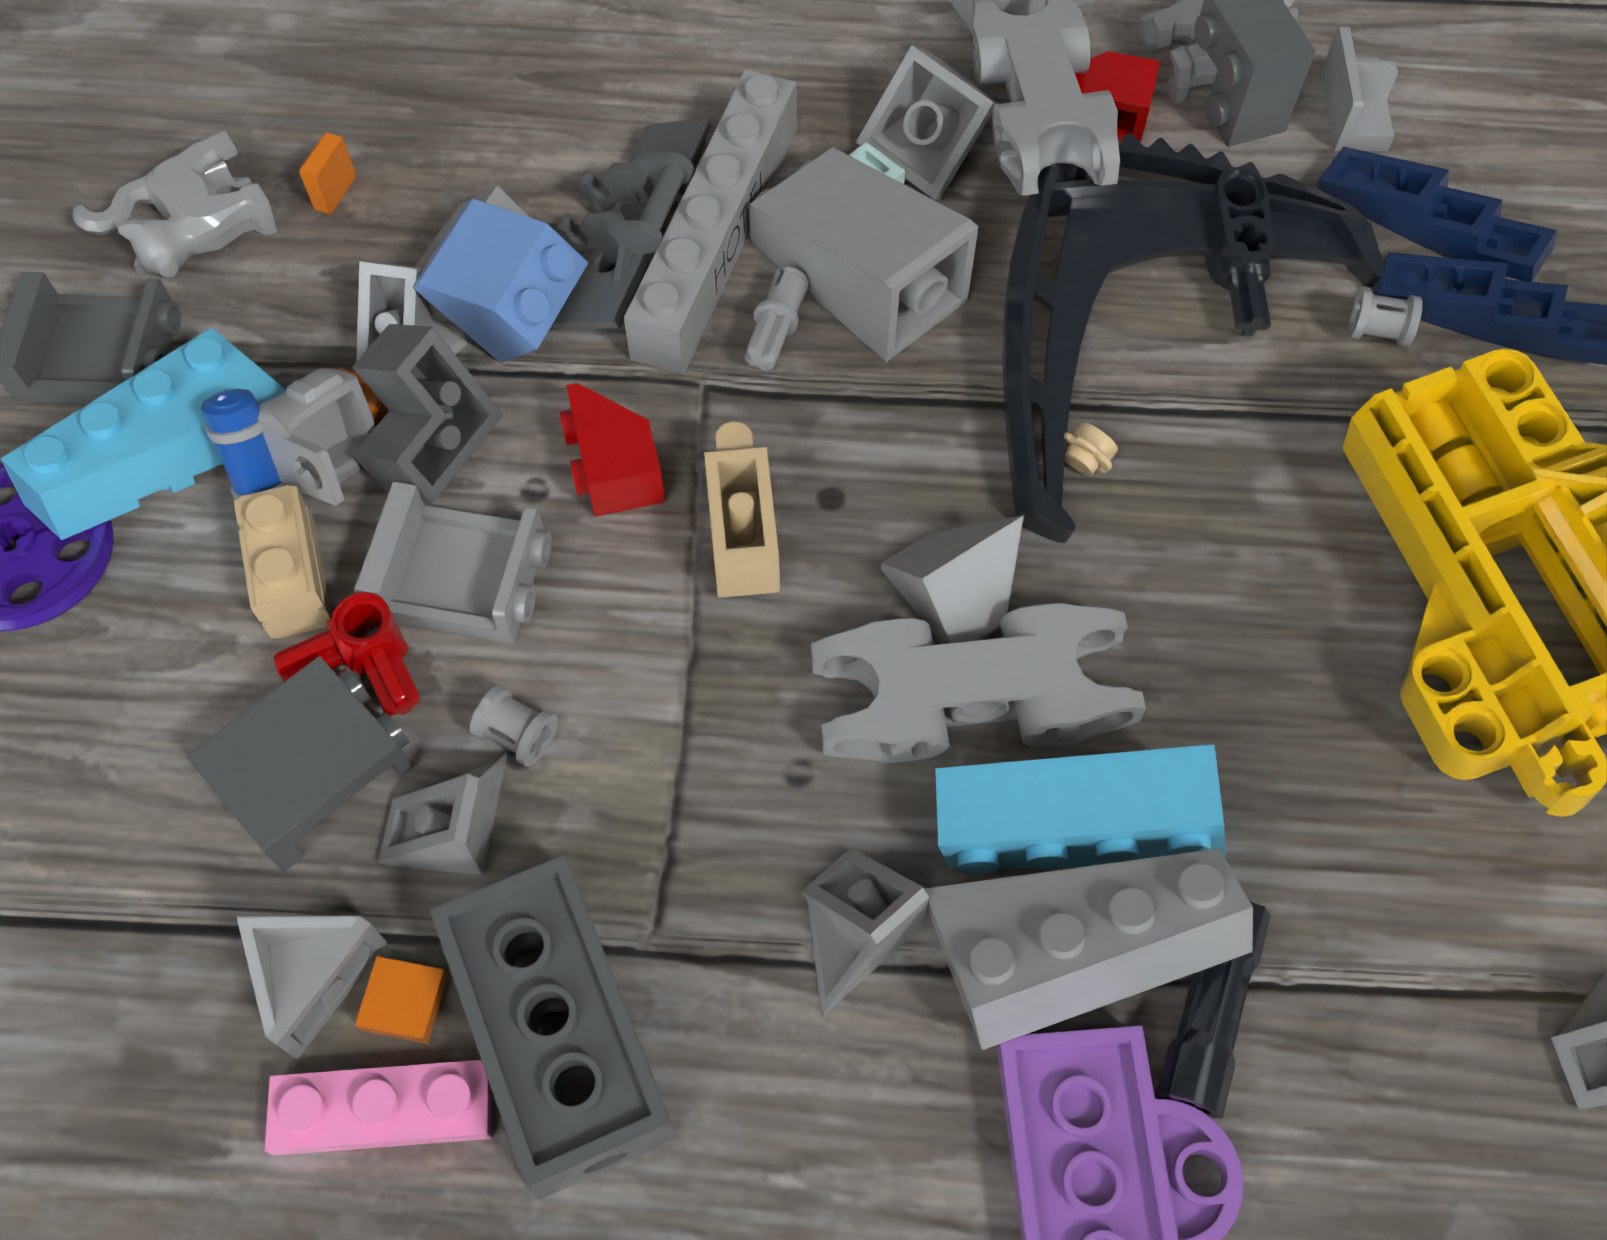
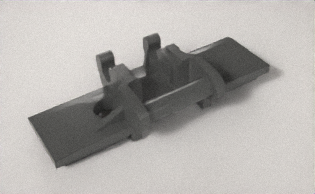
[551,118,711,330]

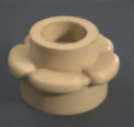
[1063,422,1118,477]

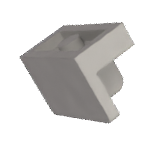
[1320,26,1398,151]

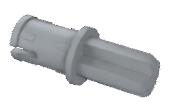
[744,266,809,371]

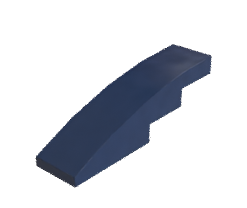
[1318,146,1557,282]
[1375,252,1607,365]

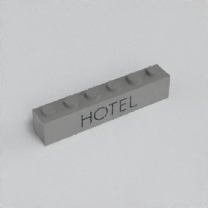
[624,69,797,376]

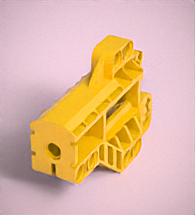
[1342,349,1607,817]

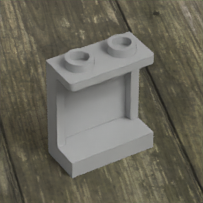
[354,482,552,644]

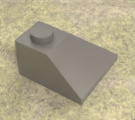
[856,45,998,201]

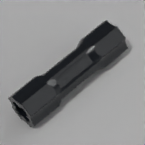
[1156,901,1271,1119]

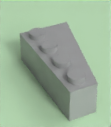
[925,848,1253,1050]

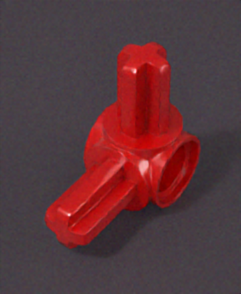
[274,592,420,716]

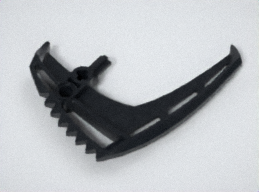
[1002,133,1384,543]

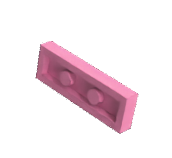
[264,1060,493,1156]

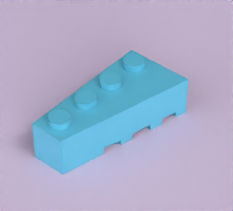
[0,327,287,540]
[935,744,1226,874]

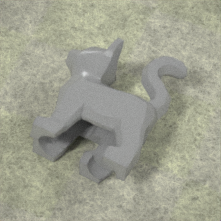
[1137,0,1298,104]
[72,131,278,277]

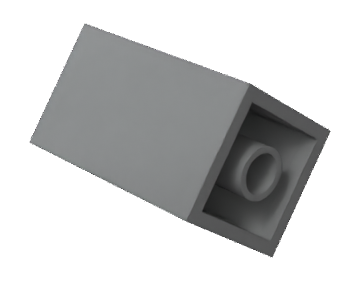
[749,147,979,362]

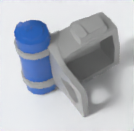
[200,368,375,506]

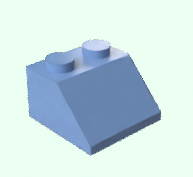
[412,199,589,363]

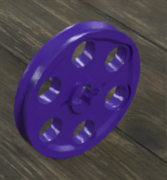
[0,463,114,632]

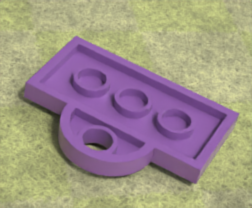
[997,1026,1243,1240]

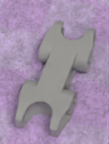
[972,0,1120,196]
[811,603,1146,763]

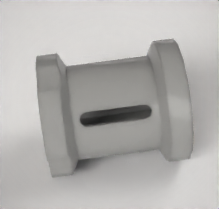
[1348,286,1423,348]
[469,685,558,767]

